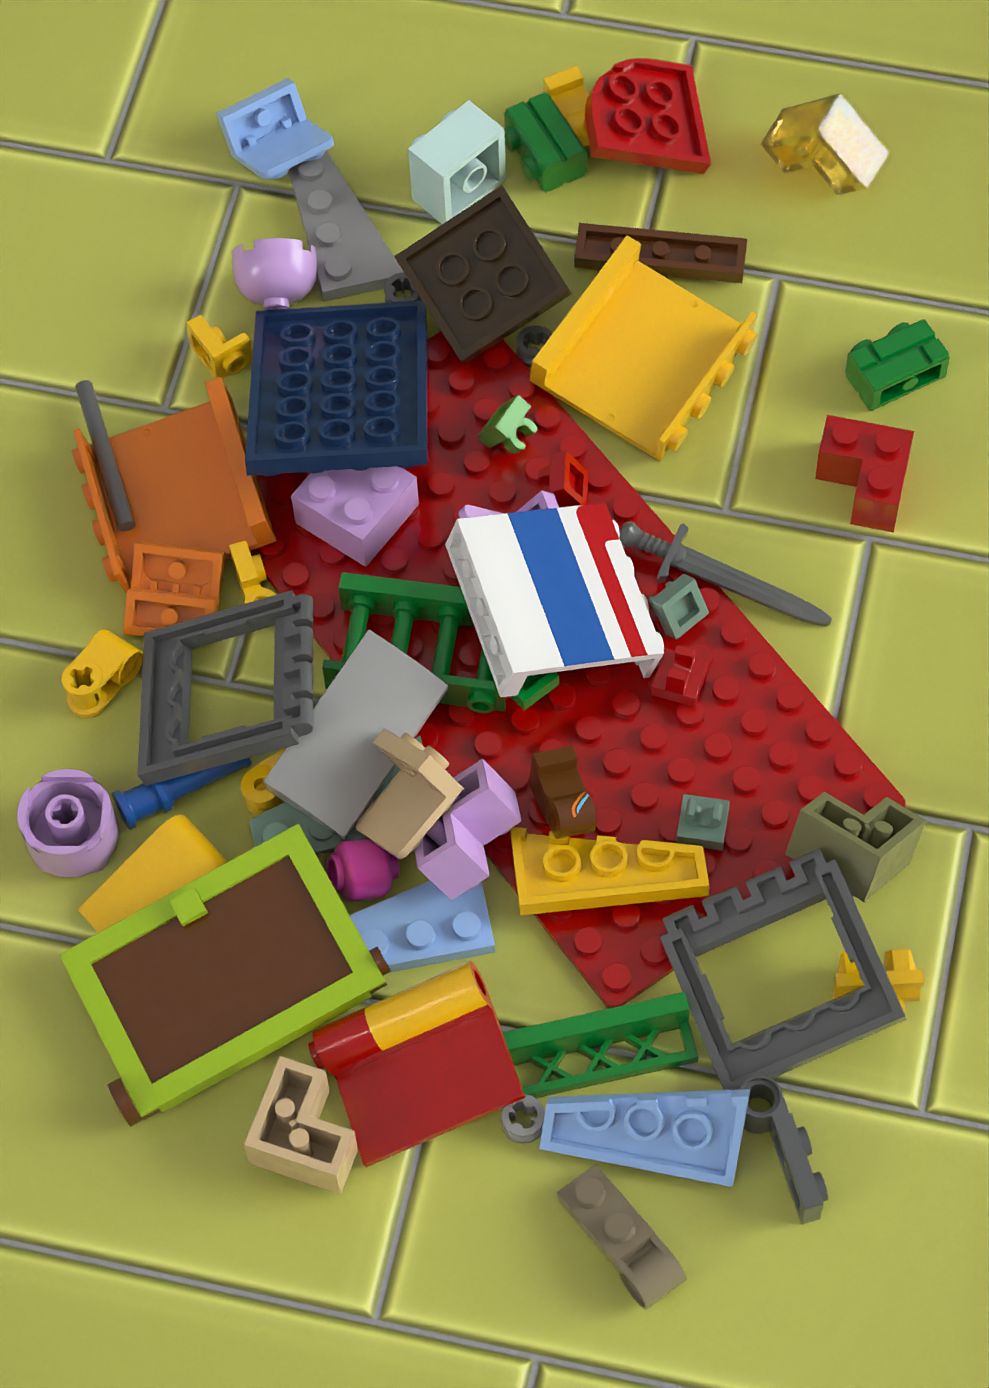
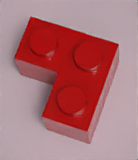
[815,415,914,533]

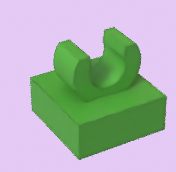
[477,395,537,454]

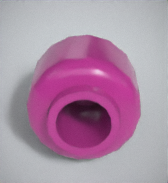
[326,838,399,902]

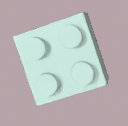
[408,100,506,224]

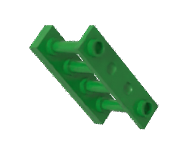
[322,572,507,713]

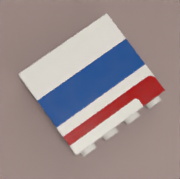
[445,503,664,698]

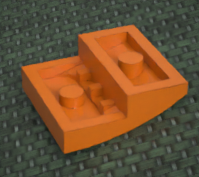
[123,541,226,645]

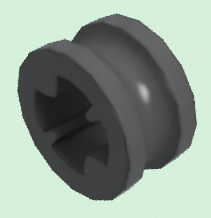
[384,272,422,303]
[516,325,552,368]

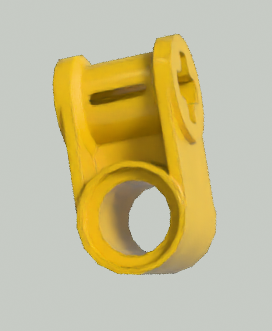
[61,629,143,718]

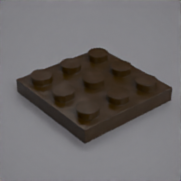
[394,185,572,365]

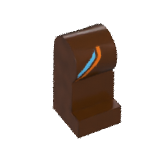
[529,746,596,839]

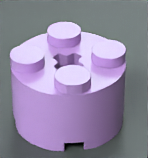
[17,769,119,877]

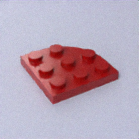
[585,58,711,174]

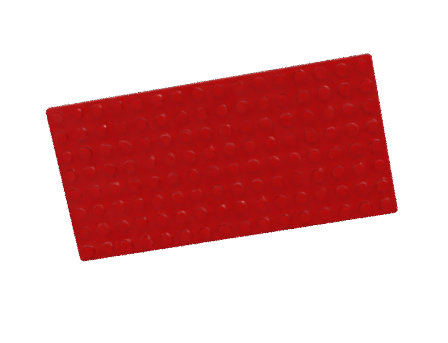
[250,331,906,1009]

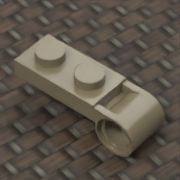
[557,1164,687,1310]

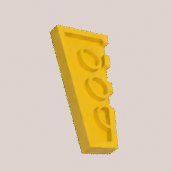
[510,827,709,915]

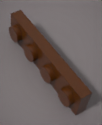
[574,223,747,283]

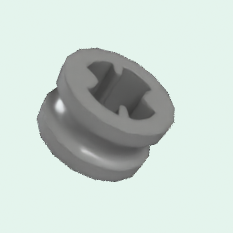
[501,1094,545,1144]

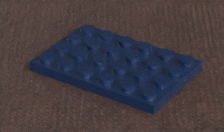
[245,301,428,476]

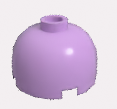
[232,238,317,310]

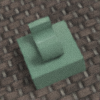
[648,574,709,640]
[676,794,730,851]

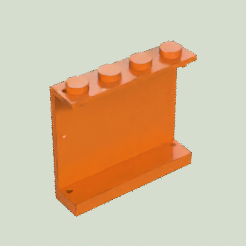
[72,377,277,594]

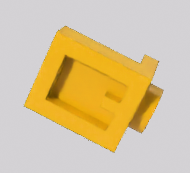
[186,314,253,379]

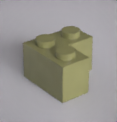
[785,792,926,902]

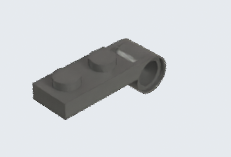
[740,1076,828,1225]

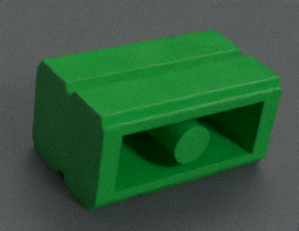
[504,92,587,193]
[845,319,950,411]

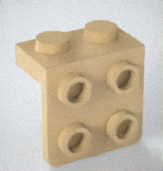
[355,728,464,859]

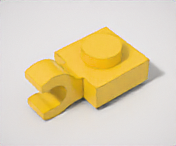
[229,540,276,604]

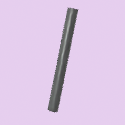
[75,380,135,531]

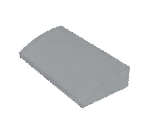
[263,630,448,840]

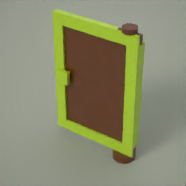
[59,823,391,1127]

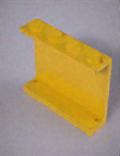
[530,236,758,461]

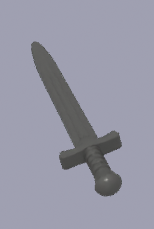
[619,521,832,626]

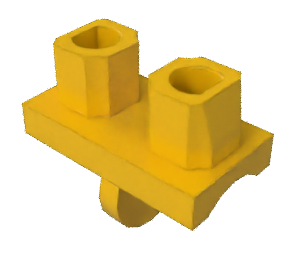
[832,949,924,1013]

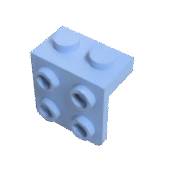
[216,78,334,179]

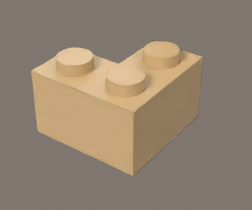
[244,1056,358,1195]

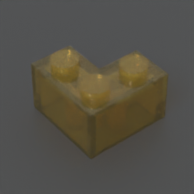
[760,93,888,195]

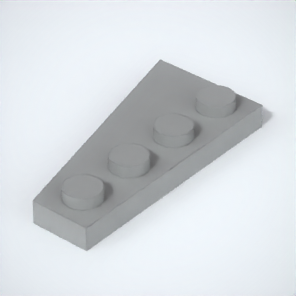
[288,151,404,302]

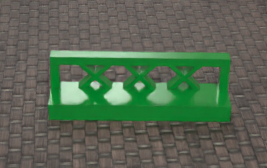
[503,992,698,1098]

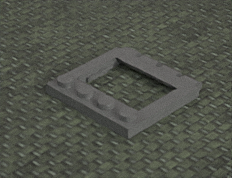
[137,590,313,786]
[660,848,907,1090]

